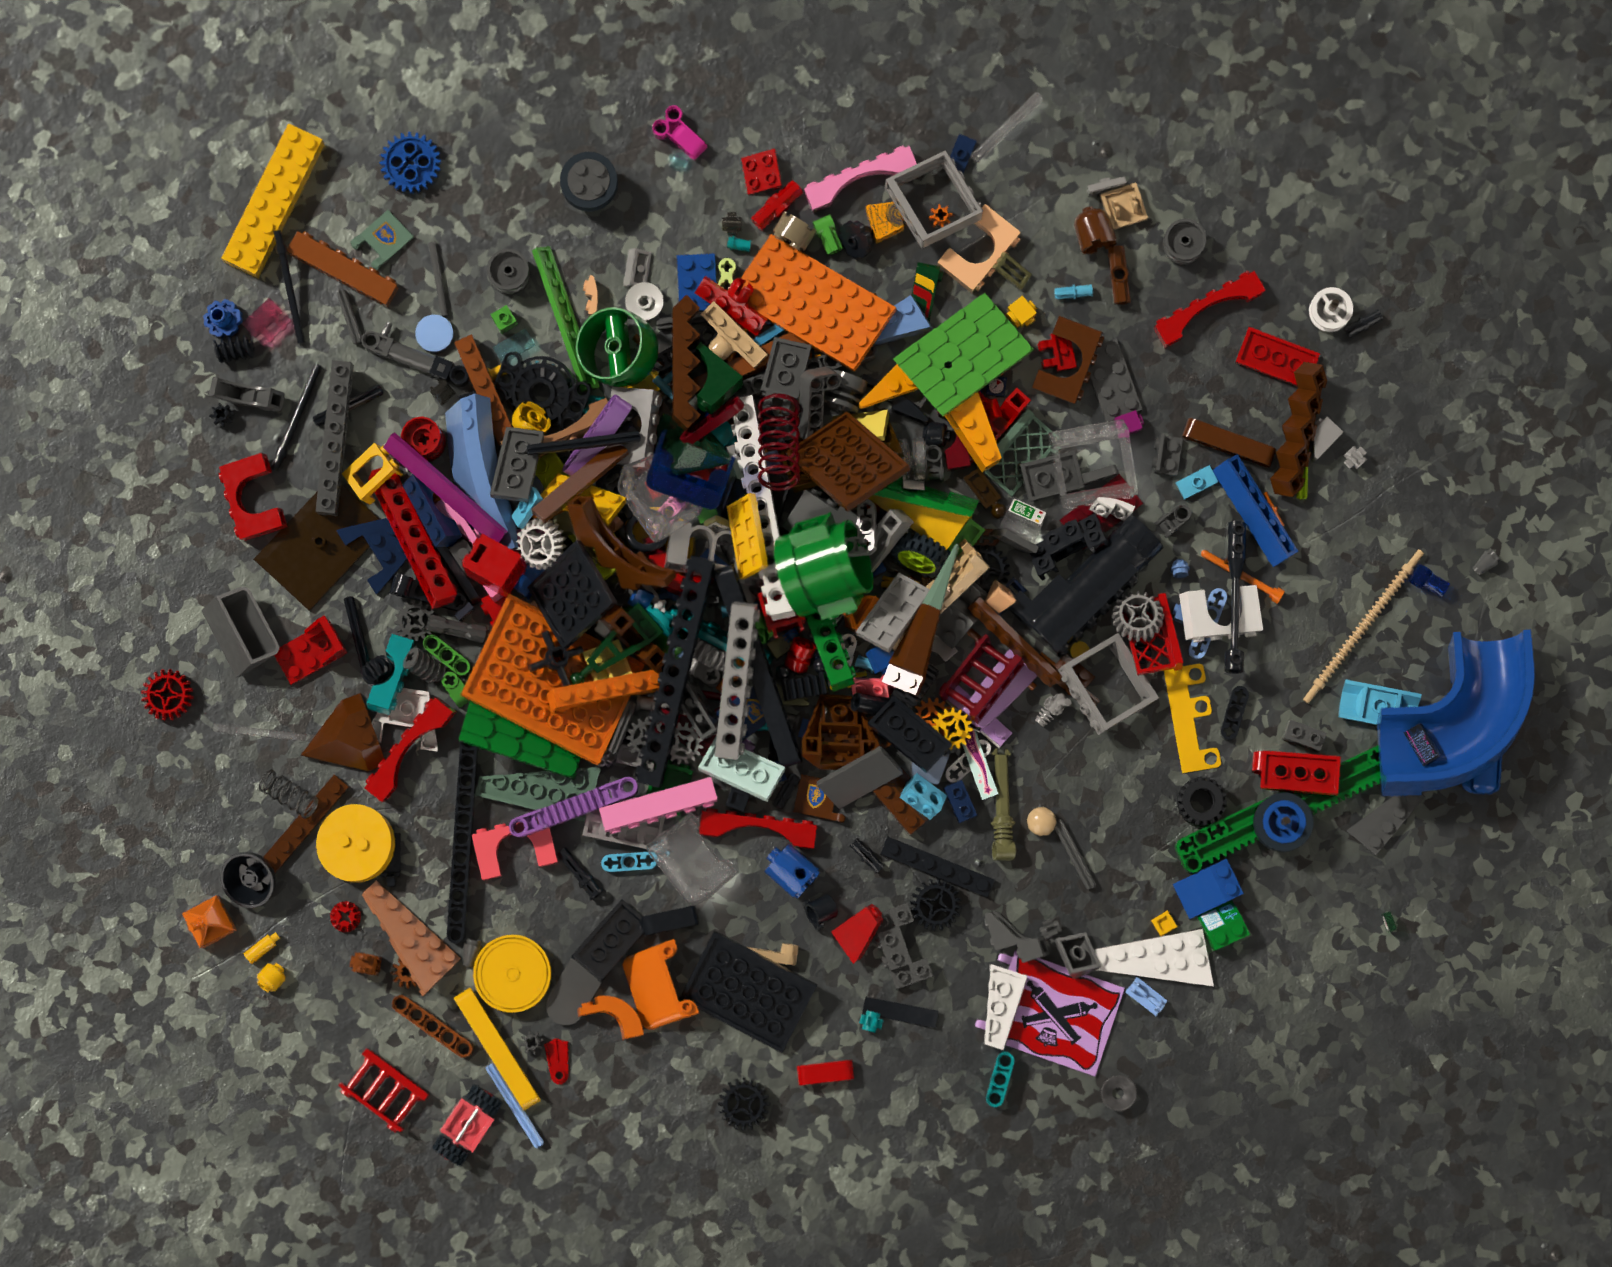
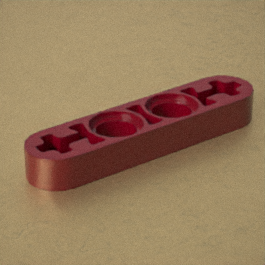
[680,396,745,447]

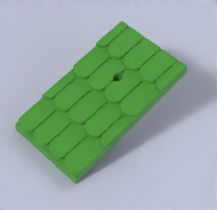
[893,293,1034,417]

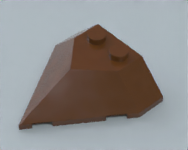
[301,693,384,772]

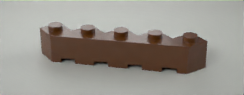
[672,295,701,432]
[1270,362,1327,497]

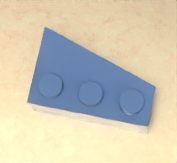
[874,295,933,345]

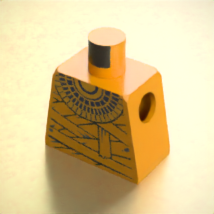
[865,202,904,243]

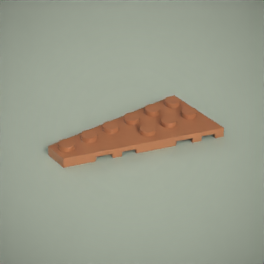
[362,880,461,997]

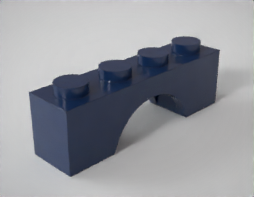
[402,474,462,547]

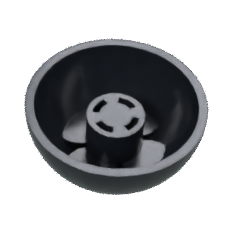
[220,852,276,908]

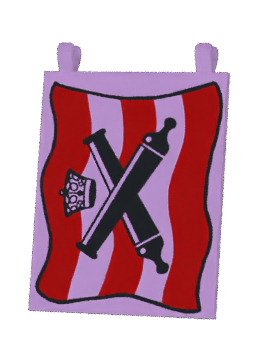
[975,950,1125,1076]

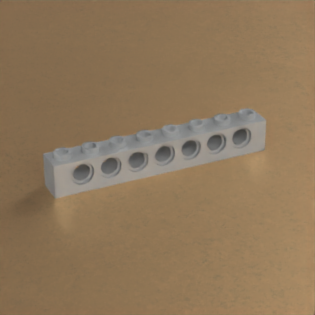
[714,602,760,760]

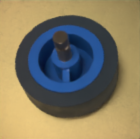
[1253,793,1313,852]

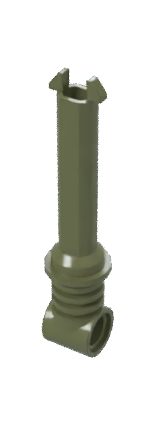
[991,748,1016,861]

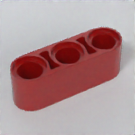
[796,1060,854,1085]

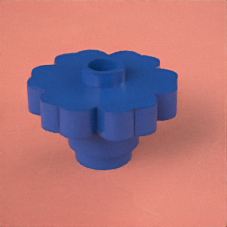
[203,299,243,338]

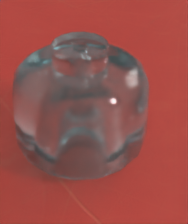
[668,151,688,171]

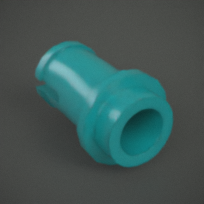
[727,235,751,252]

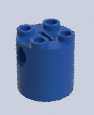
[764,843,820,899]

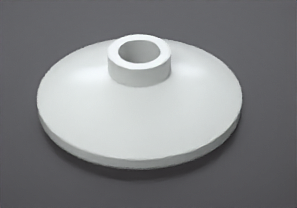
[625,282,663,320]

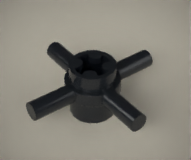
[528,631,584,687]

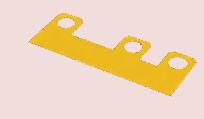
[1164,664,1221,773]

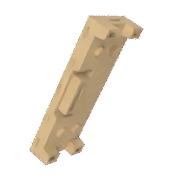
[893,539,989,650]

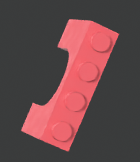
[472,817,559,881]

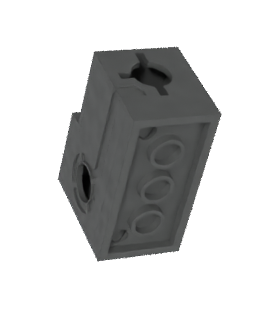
[782,486,882,532]

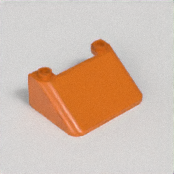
[623,939,700,1030]

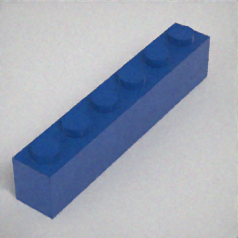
[1212,454,1299,567]

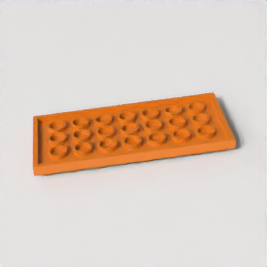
[741,234,897,372]

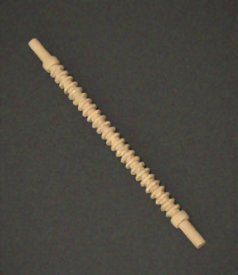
[1303,549,1424,704]

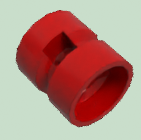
[784,637,816,673]

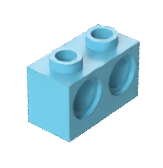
[900,773,947,820]

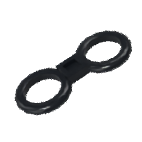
[595,465,670,552]

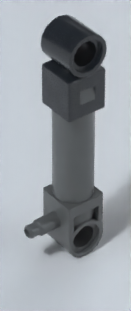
[361,322,470,387]

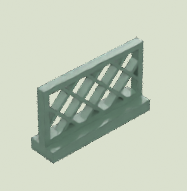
[976,409,1061,497]

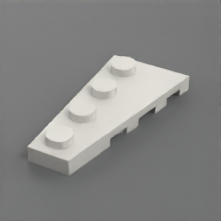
[985,964,1028,1050]

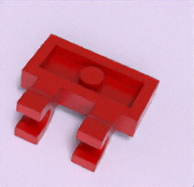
[1037,334,1077,372]

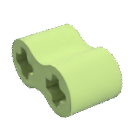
[718,258,736,289]

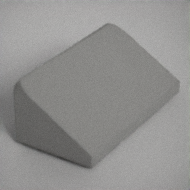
[623,248,652,287]

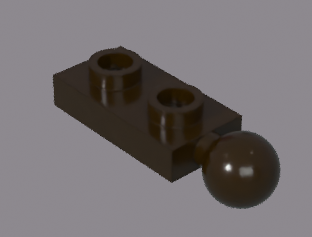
[963,467,1007,519]

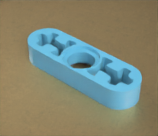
[601,852,657,872]

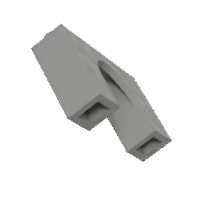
[606,387,662,468]

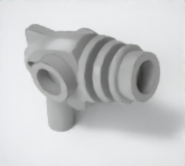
[1035,693,1071,727]

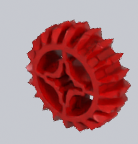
[141,669,194,721]

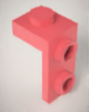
[851,674,895,698]

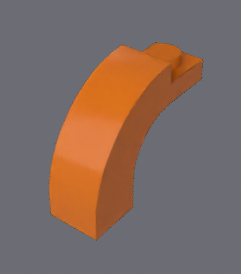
[577,996,644,1040]

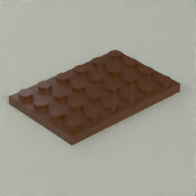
[785,411,910,512]

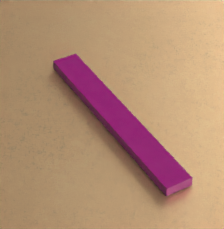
[383,432,508,543]

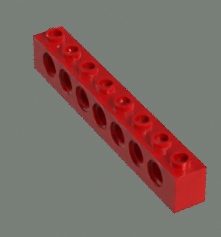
[368,468,457,609]

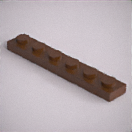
[968,597,1062,687]
[264,775,349,874]

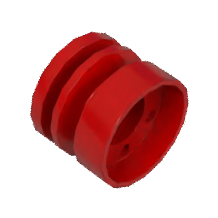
[401,416,446,462]

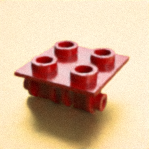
[741,148,782,195]

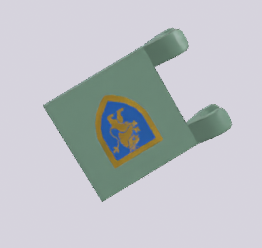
[351,210,414,271]

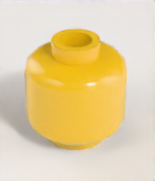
[257,963,286,992]

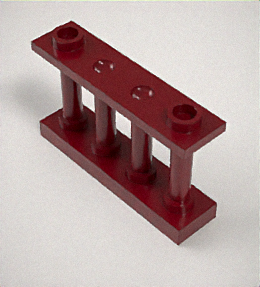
[939,634,1024,724]

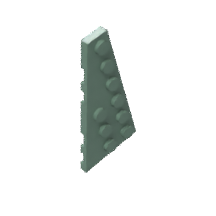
[475,766,601,822]

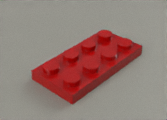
[1235,327,1320,387]

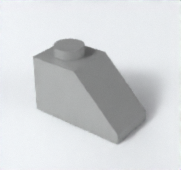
[1312,417,1343,462]

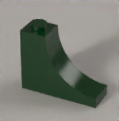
[696,343,743,415]

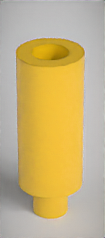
[243,932,280,964]

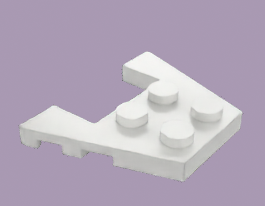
[371,688,438,752]

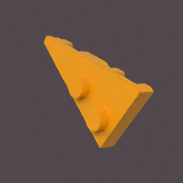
[859,364,919,409]

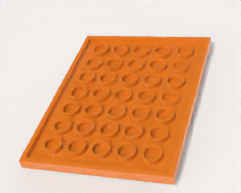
[460,593,644,765]

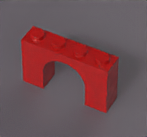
[219,453,288,541]

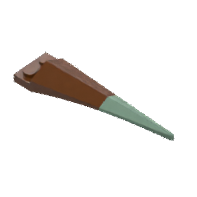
[882,544,959,696]

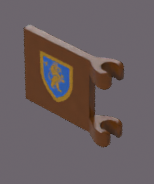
[793,774,846,823]

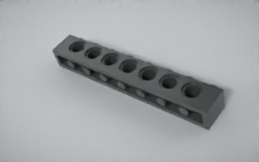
[316,360,354,516]

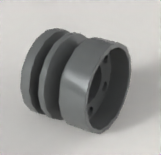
[824,370,868,414]

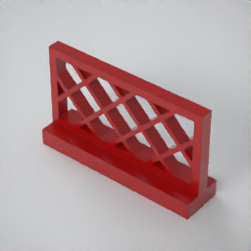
[1122,593,1183,676]

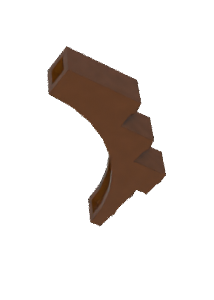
[567,495,677,590]

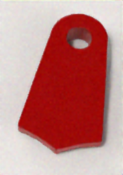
[544,1038,568,1084]

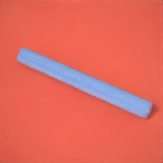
[486,1063,544,1148]

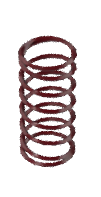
[758,393,800,491]

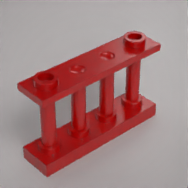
[338,1048,430,1133]

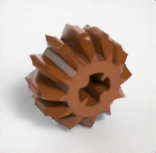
[391,958,418,989]

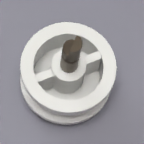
[1309,287,1353,332]

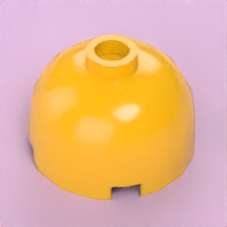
[512,401,551,434]

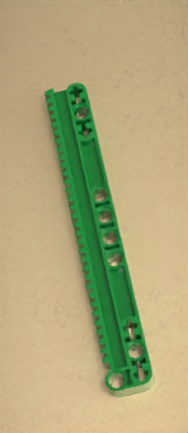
[1175,745,1381,874]

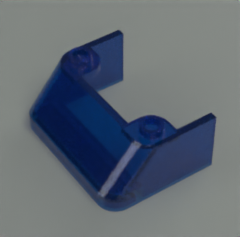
[646,429,737,510]

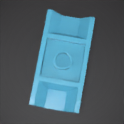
[1338,680,1421,725]

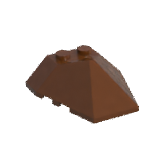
[802,694,879,770]

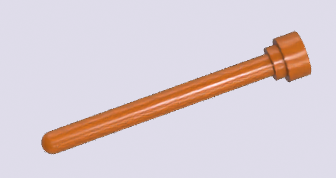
[1201,550,1285,604]

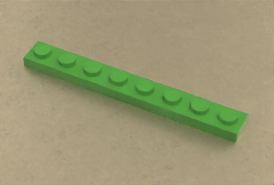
[532,246,600,392]

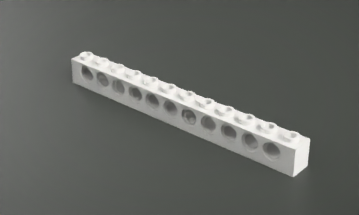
[731,395,795,621]

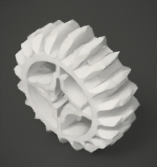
[516,518,567,570]

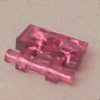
[242,298,291,347]

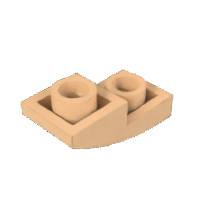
[583,275,598,317]

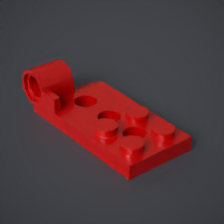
[1252,750,1341,796]

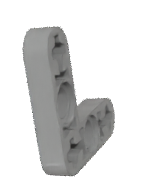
[845,499,877,557]

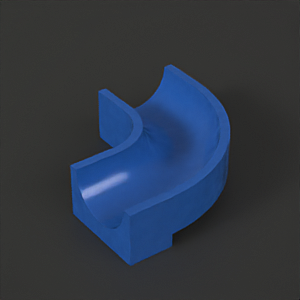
[1377,630,1534,796]

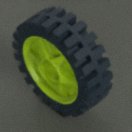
[890,532,949,578]

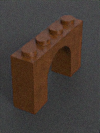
[1032,316,1105,404]
[599,604,665,672]

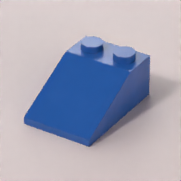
[1172,859,1244,919]

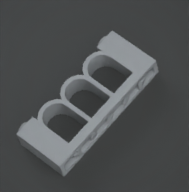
[664,519,779,587]

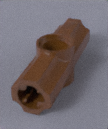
[1108,245,1130,305]

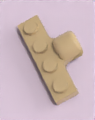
[700,301,768,369]

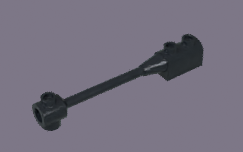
[1224,521,1246,674]

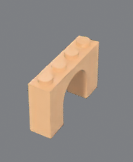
[937,204,1021,294]

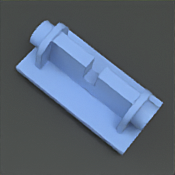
[1126,977,1167,1016]

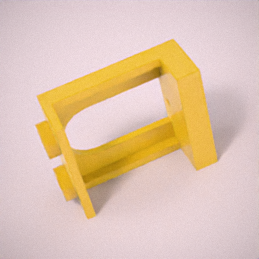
[342,443,403,505]

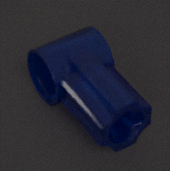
[1408,564,1450,598]

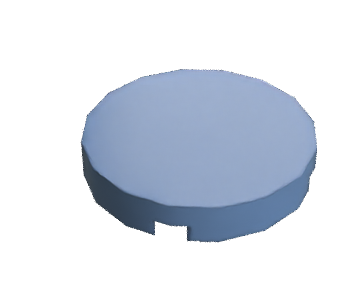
[415,315,454,353]

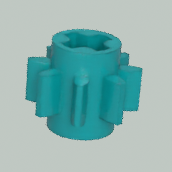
[859,1010,883,1033]

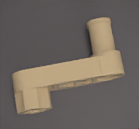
[747,943,799,965]

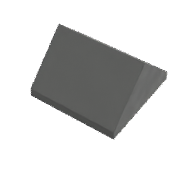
[1054,932,1101,980]

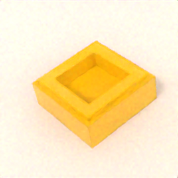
[1151,910,1177,937]

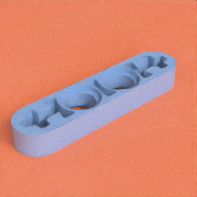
[1188,588,1227,659]

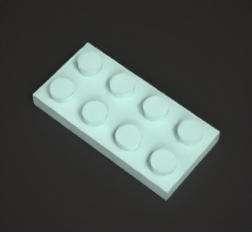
[698,736,785,802]

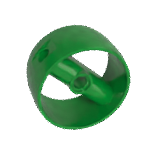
[576,307,659,388]

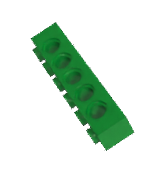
[805,612,856,692]

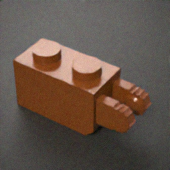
[350,952,382,976]

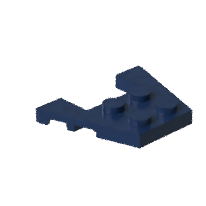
[337,518,407,594]

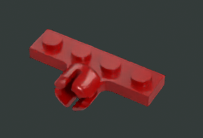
[695,276,768,336]

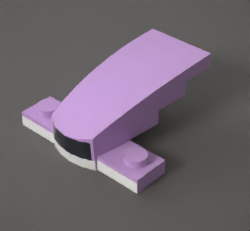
[946,649,1037,748]

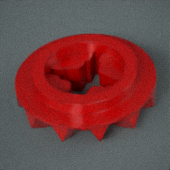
[330,901,361,932]

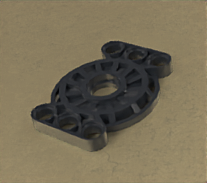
[494,351,592,430]

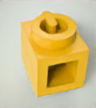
[1006,295,1037,328]

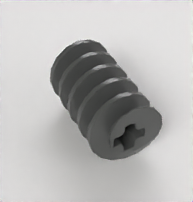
[403,647,446,683]

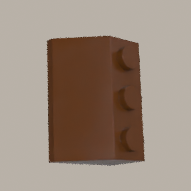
[872,767,929,836]

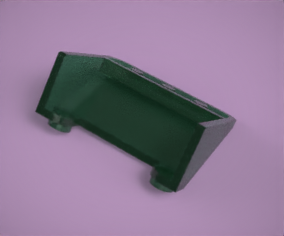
[654,413,733,475]

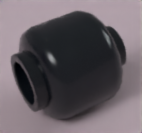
[922,422,951,448]

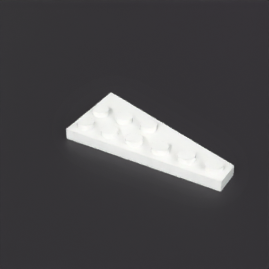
[1094,929,1214,986]

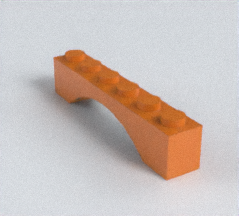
[547,668,662,712]

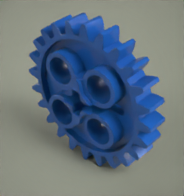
[379,132,442,194]

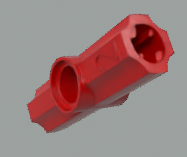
[751,180,803,231]

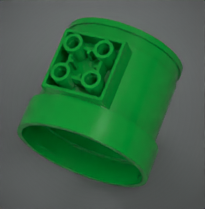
[774,512,873,620]

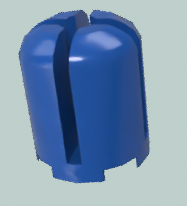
[1462,757,1502,794]

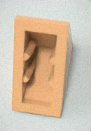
[985,579,1016,613]

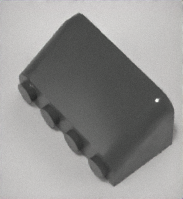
[201,587,279,678]

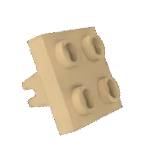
[1100,183,1148,230]

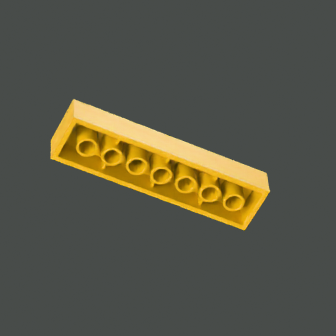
[221,123,325,279]

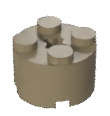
[773,211,817,251]

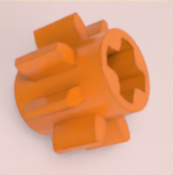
[929,204,953,228]

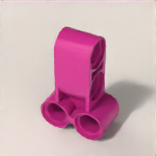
[652,105,708,161]

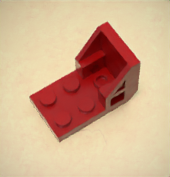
[275,615,348,685]

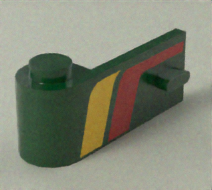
[911,262,943,323]

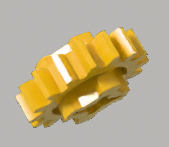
[931,707,973,750]

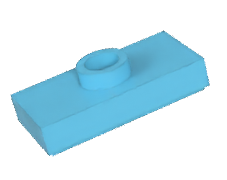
[1175,465,1218,500]
[511,487,543,529]

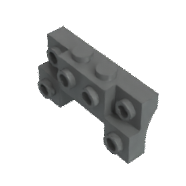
[875,903,933,989]

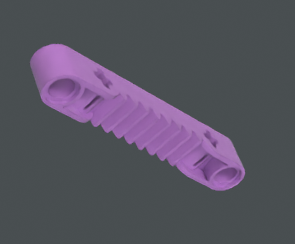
[509,777,639,838]

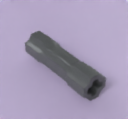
[426,615,486,643]

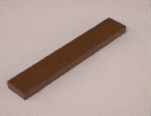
[531,444,629,523]

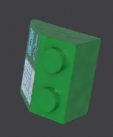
[1197,900,1250,951]

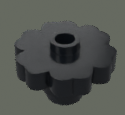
[839,220,874,258]

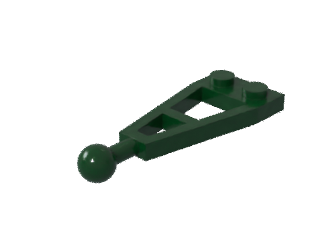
[569,602,663,685]

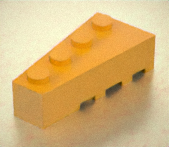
[945,392,1002,473]

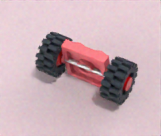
[431,1084,503,1167]

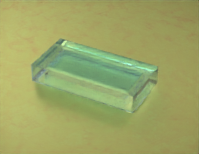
[493,328,535,363]

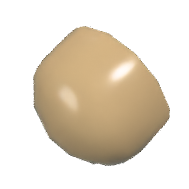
[1027,807,1056,836]

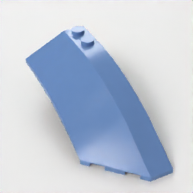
[445,394,518,550]

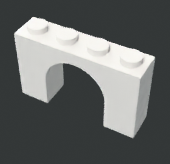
[1179,585,1263,643]

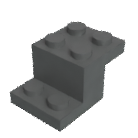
[935,582,988,649]

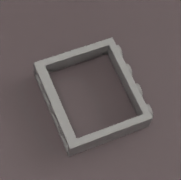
[885,151,983,249]
[1058,633,1159,735]

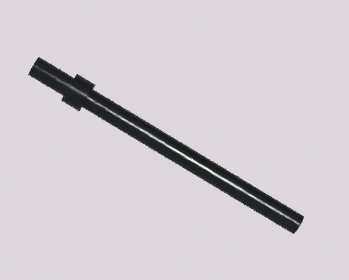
[273,230,305,344]
[271,363,322,471]

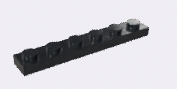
[880,836,995,898]

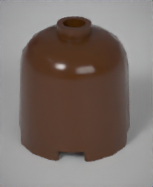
[1074,206,1117,254]

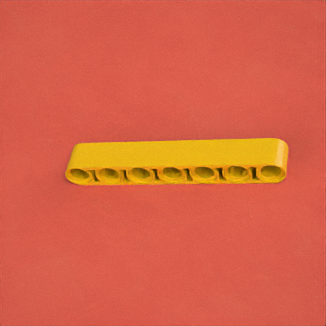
[454,987,541,1111]

